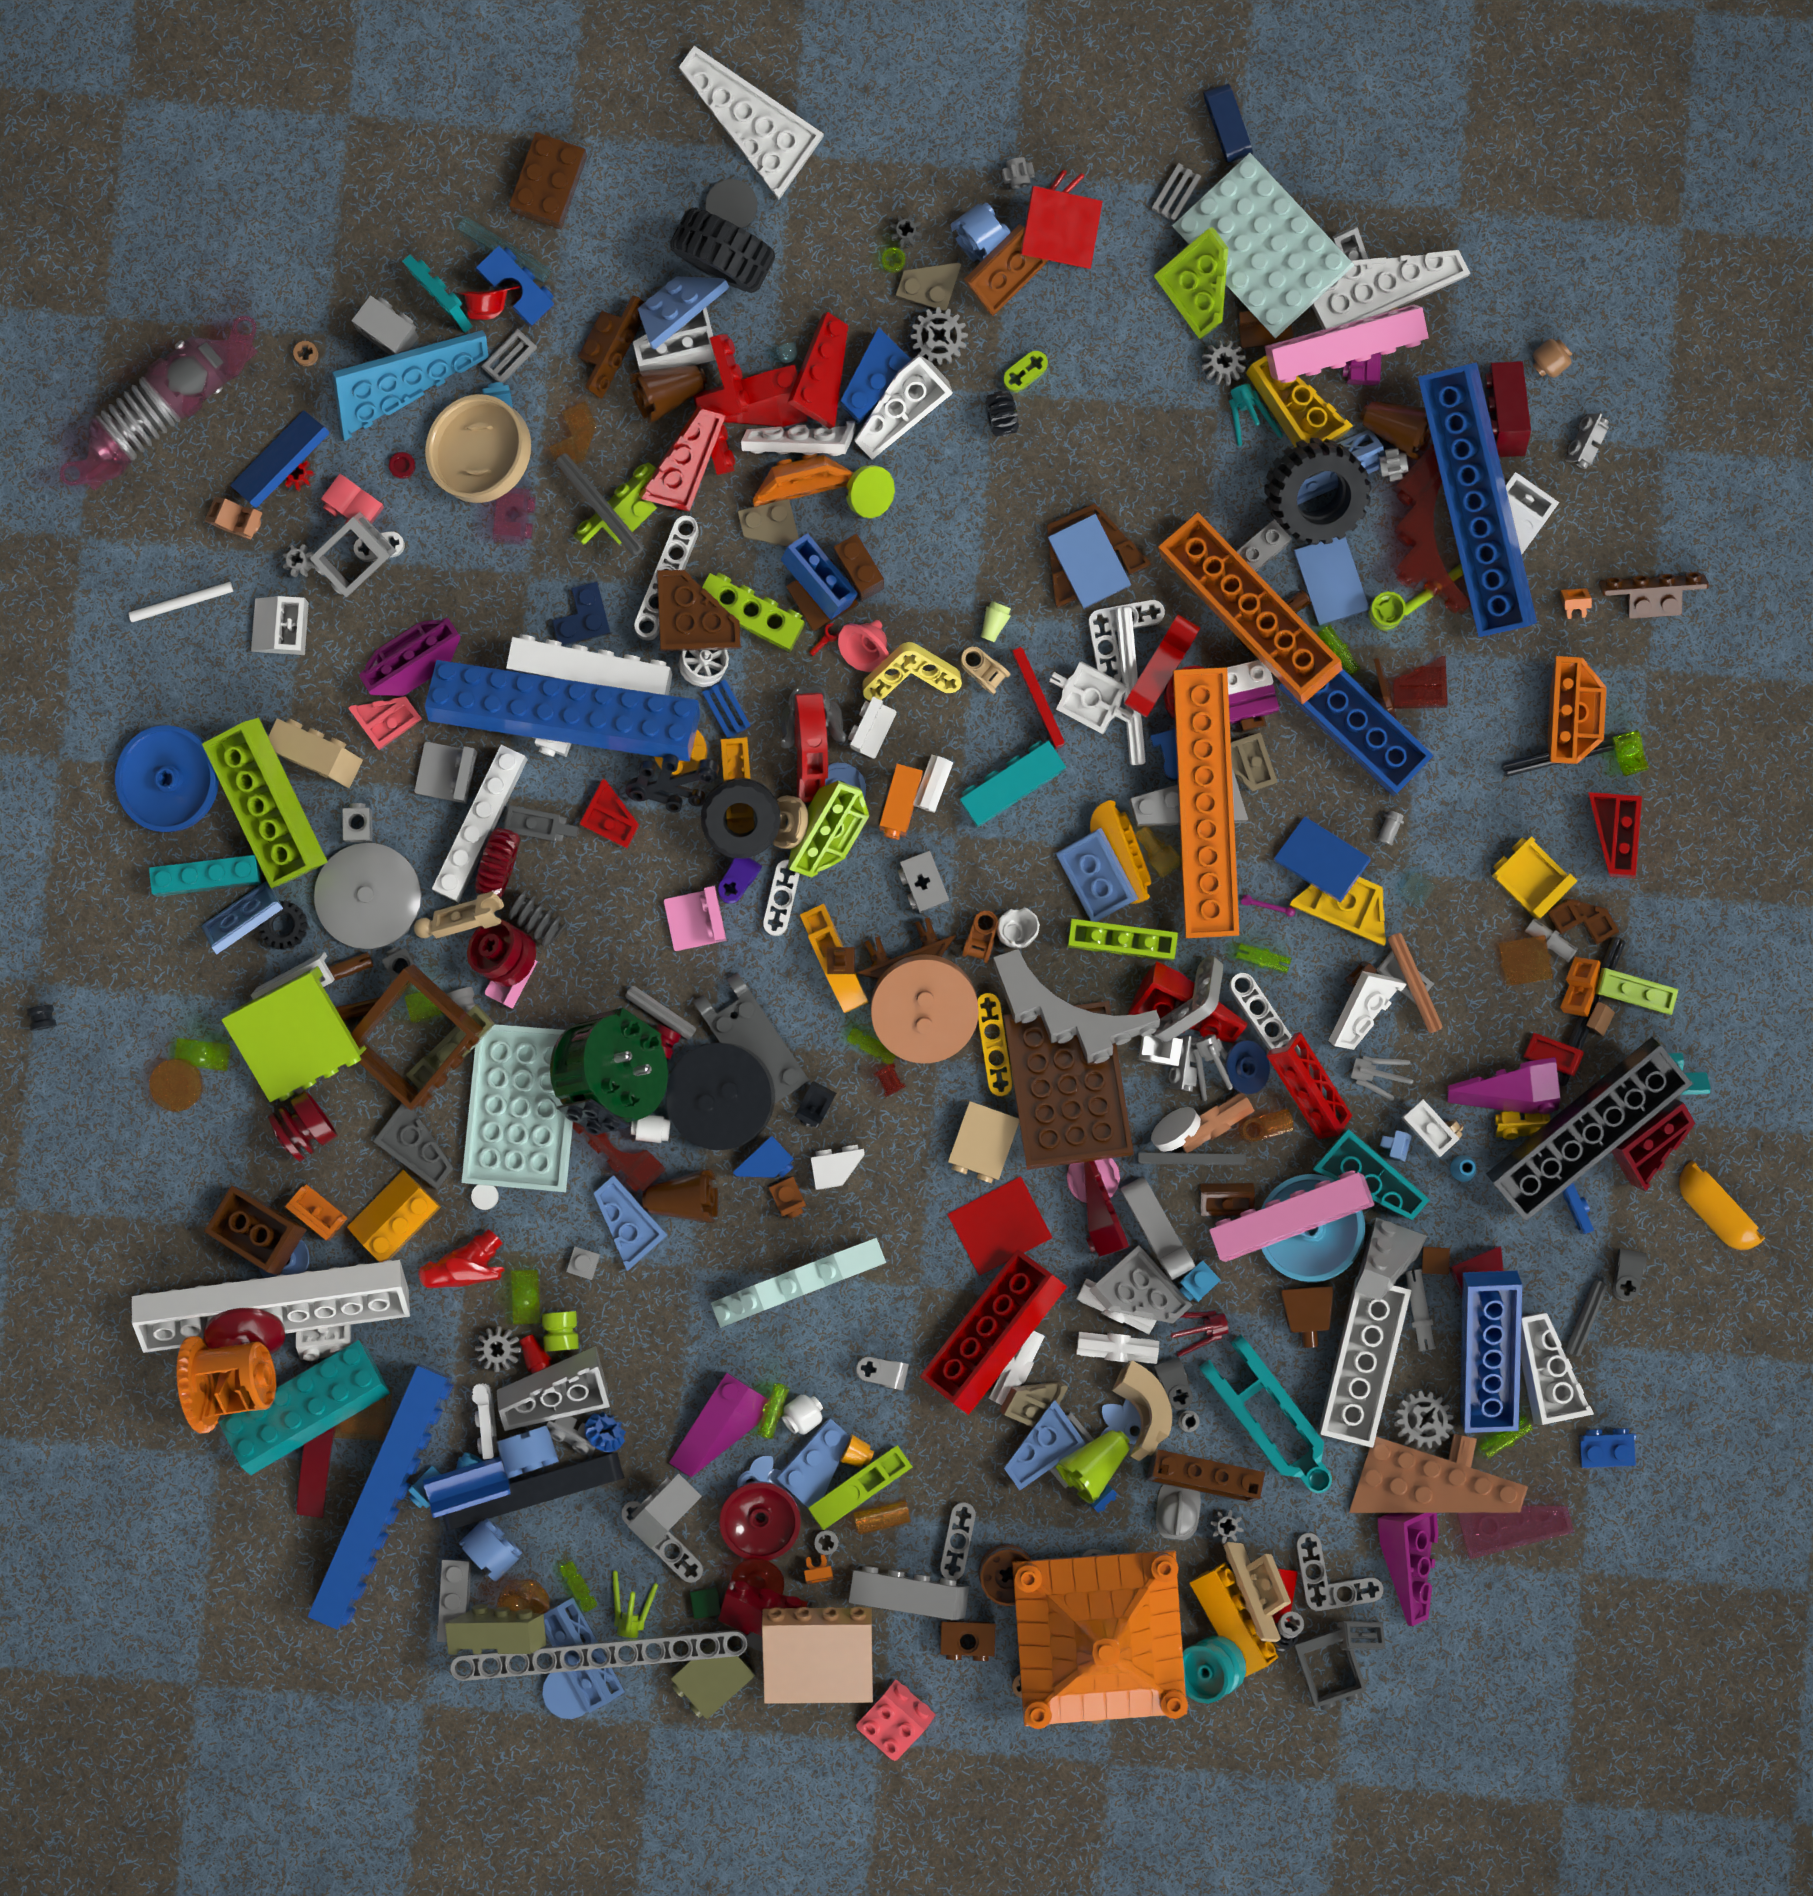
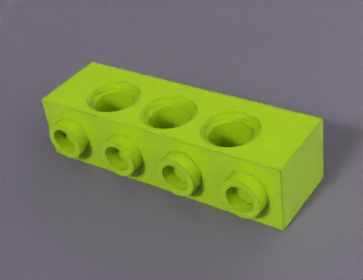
[702,573,805,652]
[1067,919,1178,962]

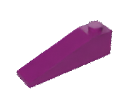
[1447,1057,1560,1115]
[1378,1513,1438,1626]

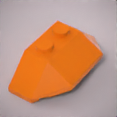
[753,453,854,507]
[1547,656,1607,764]

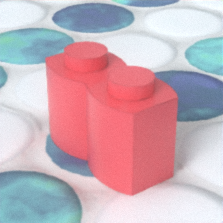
[321,474,384,524]

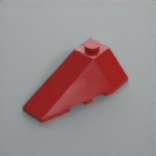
[693,365,808,428]
[1128,961,1247,1043]

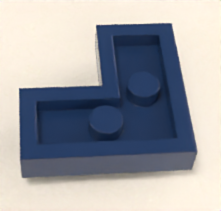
[552,582,611,646]

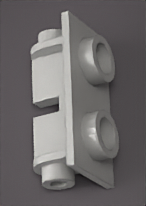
[1565,413,1609,469]
[1169,1036,1199,1092]
[547,1416,595,1456]

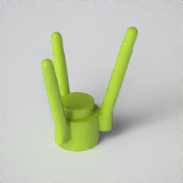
[612,1570,658,1638]

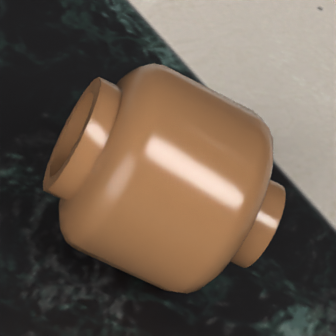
[1533,338,1572,378]

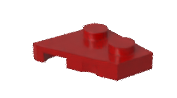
[580,779,640,849]

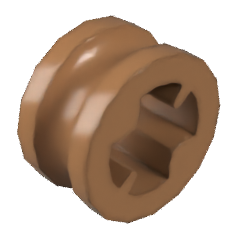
[293,341,318,366]

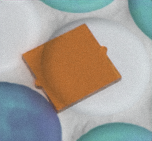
[1499,935,1553,986]

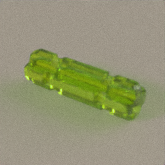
[847,1028,896,1065]
[559,1561,597,1612]

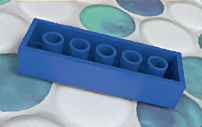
[1278,669,1434,797]
[1460,1270,1522,1433]

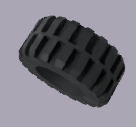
[670,207,775,293]
[1264,438,1371,545]

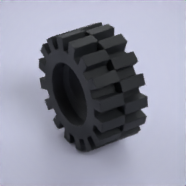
[258,900,308,950]

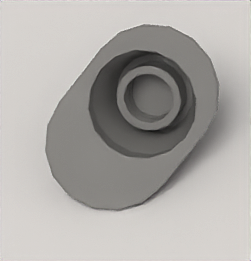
[1156,1484,1201,1540]

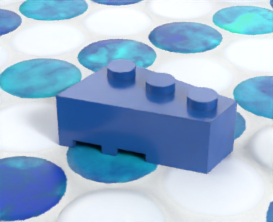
[841,327,911,425]

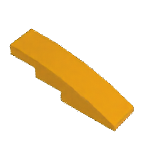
[721,737,754,834]

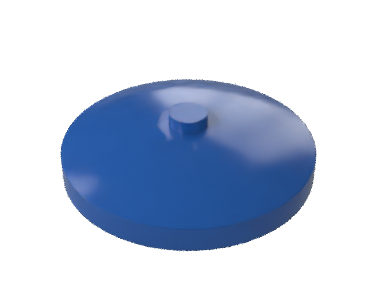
[115,725,219,832]

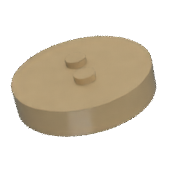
[425,394,531,503]

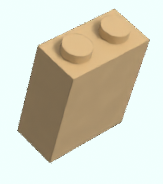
[948,1101,1019,1184]

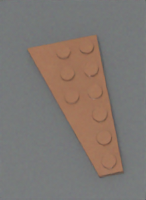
[1349,1437,1528,1513]

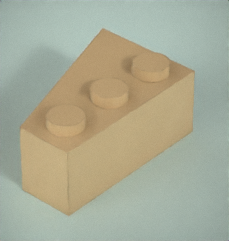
[268,718,363,788]

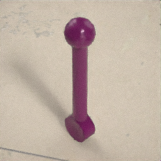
[1241,895,1295,917]

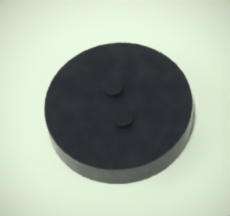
[666,1043,775,1150]

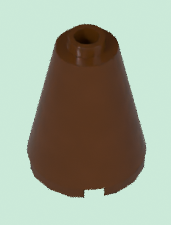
[630,365,707,423]
[1360,401,1431,460]
[642,1169,719,1223]

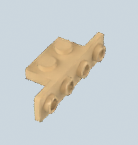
[1223,1542,1291,1642]

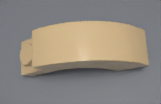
[1112,1360,1172,1461]

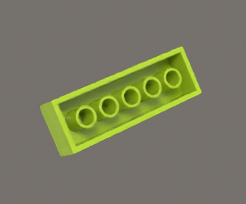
[202,717,328,889]

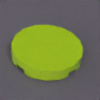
[846,465,895,518]

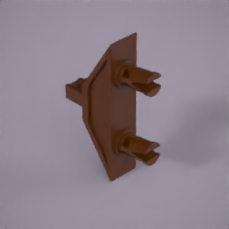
[857,917,956,979]

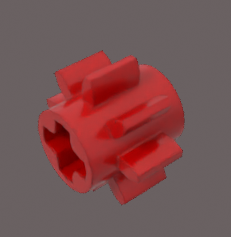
[285,461,315,492]

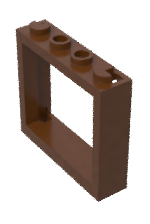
[351,964,484,1111]
[1146,1449,1265,1503]

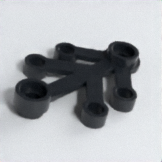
[625,755,719,813]

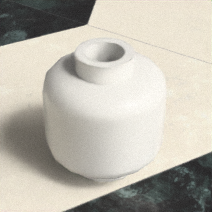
[782,1394,823,1434]

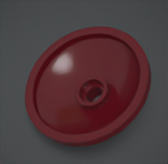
[203,1308,285,1355]
[720,1481,801,1561]

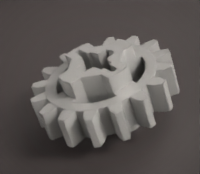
[910,307,968,366]
[1394,1391,1454,1451]

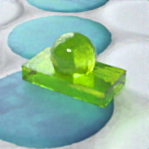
[174,1038,232,1072]
[511,1270,541,1325]

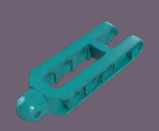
[1199,1335,1332,1493]

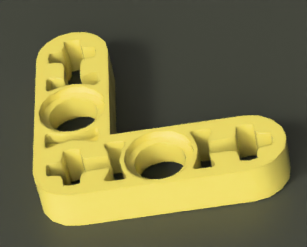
[862,642,962,701]

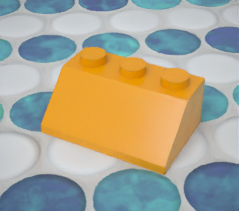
[347,1170,441,1262]

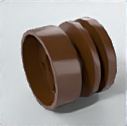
[978,1543,1031,1606]

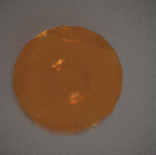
[149,1058,203,1112]

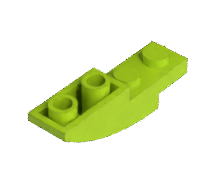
[807,1445,912,1530]

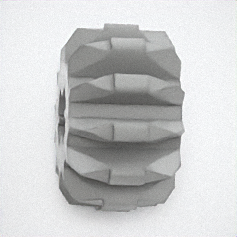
[1201,340,1246,386]
[475,1326,521,1372]

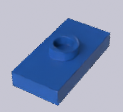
[1562,1183,1594,1234]

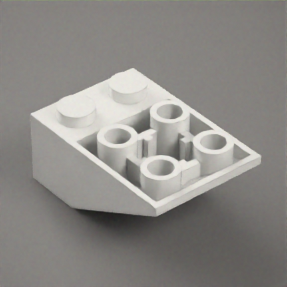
[1506,472,1559,554]

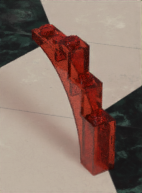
[1394,444,1471,615]

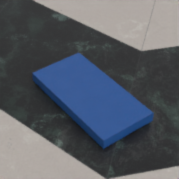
[230,410,330,508]

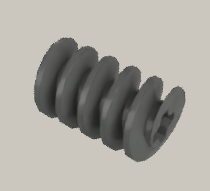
[508,890,568,947]

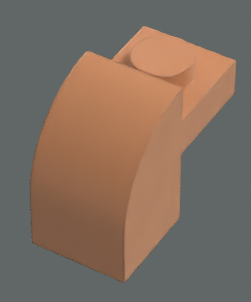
[205,497,262,540]

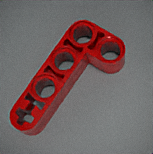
[1124,614,1201,718]

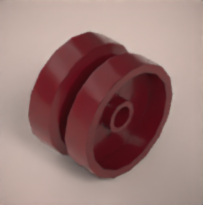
[467,919,536,987]

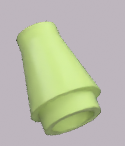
[980,601,1011,642]

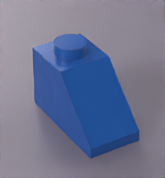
[733,1136,794,1178]

